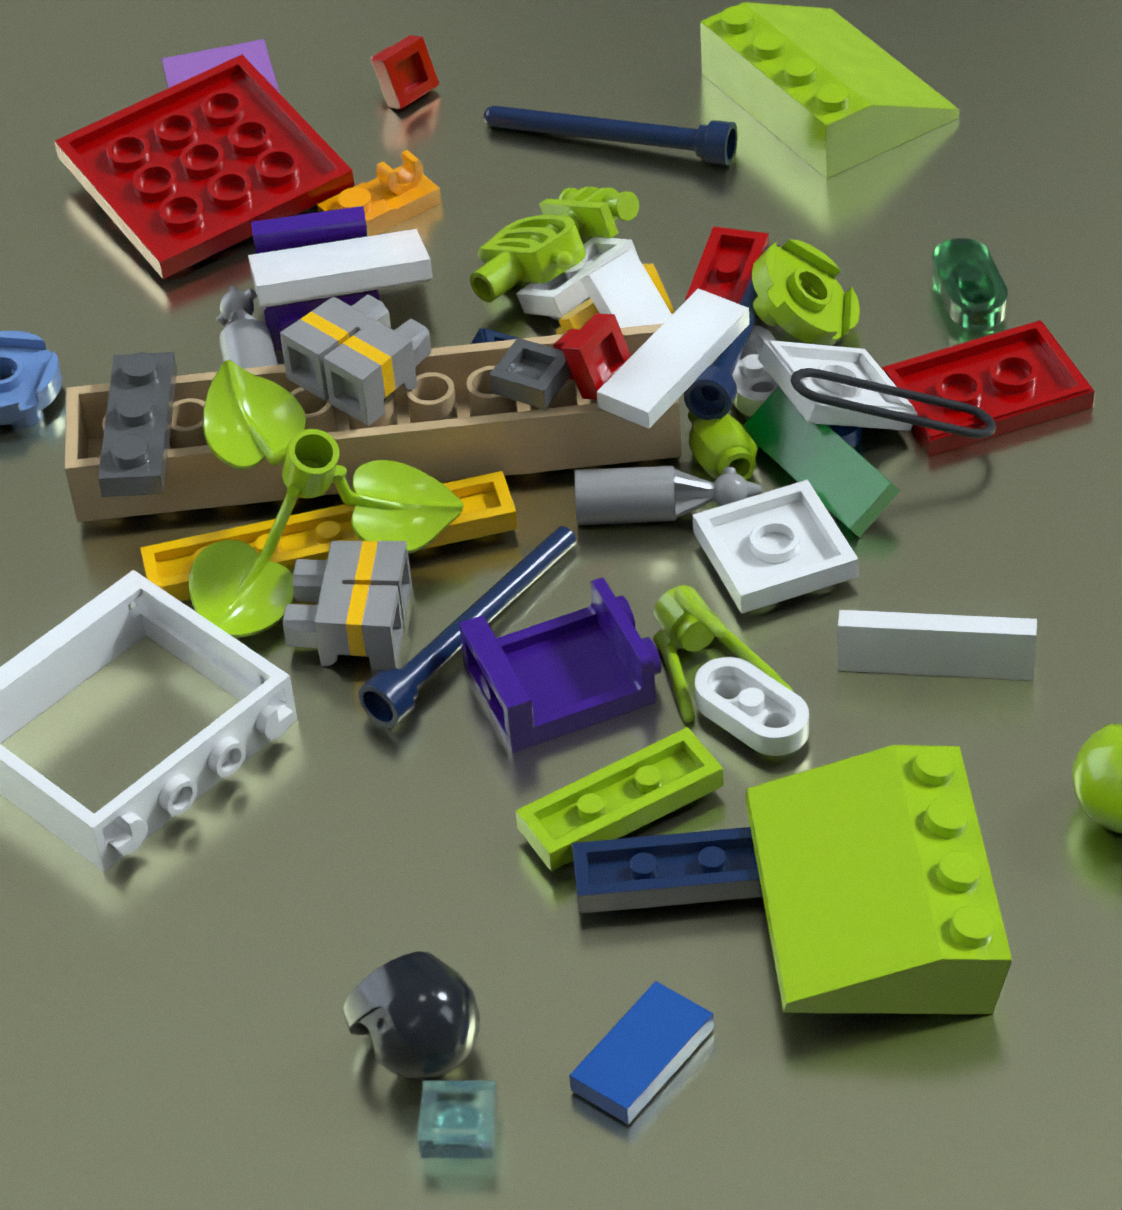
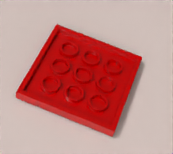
[54,54,355,279]

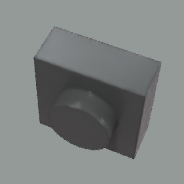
[489,338,572,409]

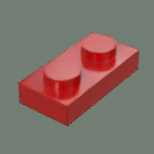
[685,226,769,304]

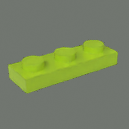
[515,727,724,871]

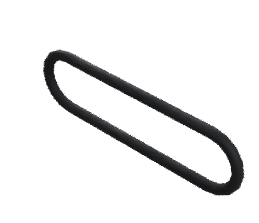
[790,368,996,439]

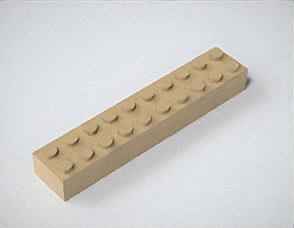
[65,323,682,522]

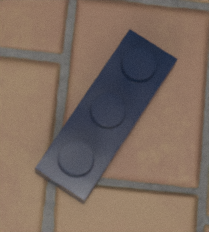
[572,827,763,914]

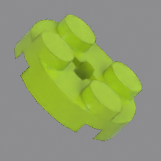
[752,239,860,346]

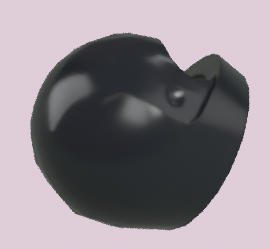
[343,951,480,1080]

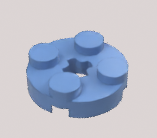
[0,331,62,428]

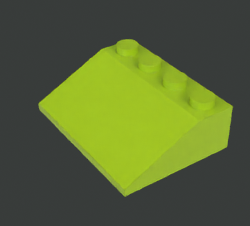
[700,2,959,179]
[745,745,1012,1014]

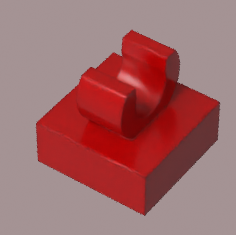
[370,35,440,109]
[553,313,631,400]

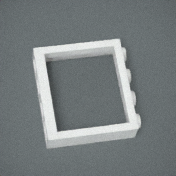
[0,570,298,872]

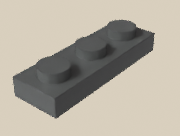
[98,352,177,497]

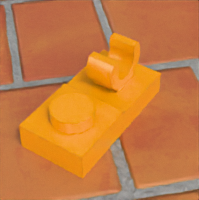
[317,150,441,236]

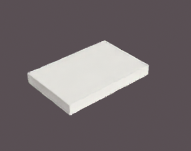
[248,229,433,308]

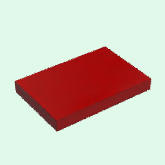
[881,320,1095,457]

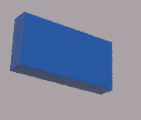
[569,981,714,1125]

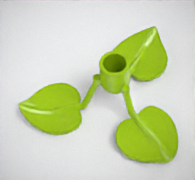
[189,360,464,638]

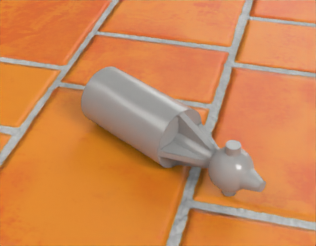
[217,286,278,368]
[575,466,762,525]

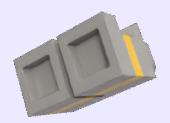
[280,294,431,426]
[283,541,412,671]

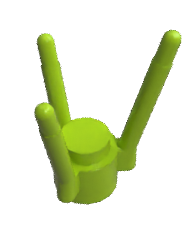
[653,585,793,723]

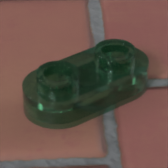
[932,238,1008,331]

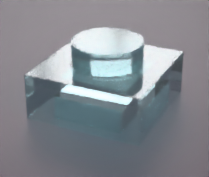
[418,1081,498,1158]

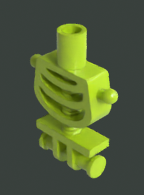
[470,186,639,303]

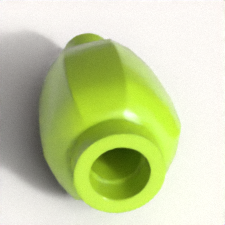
[688,411,758,481]

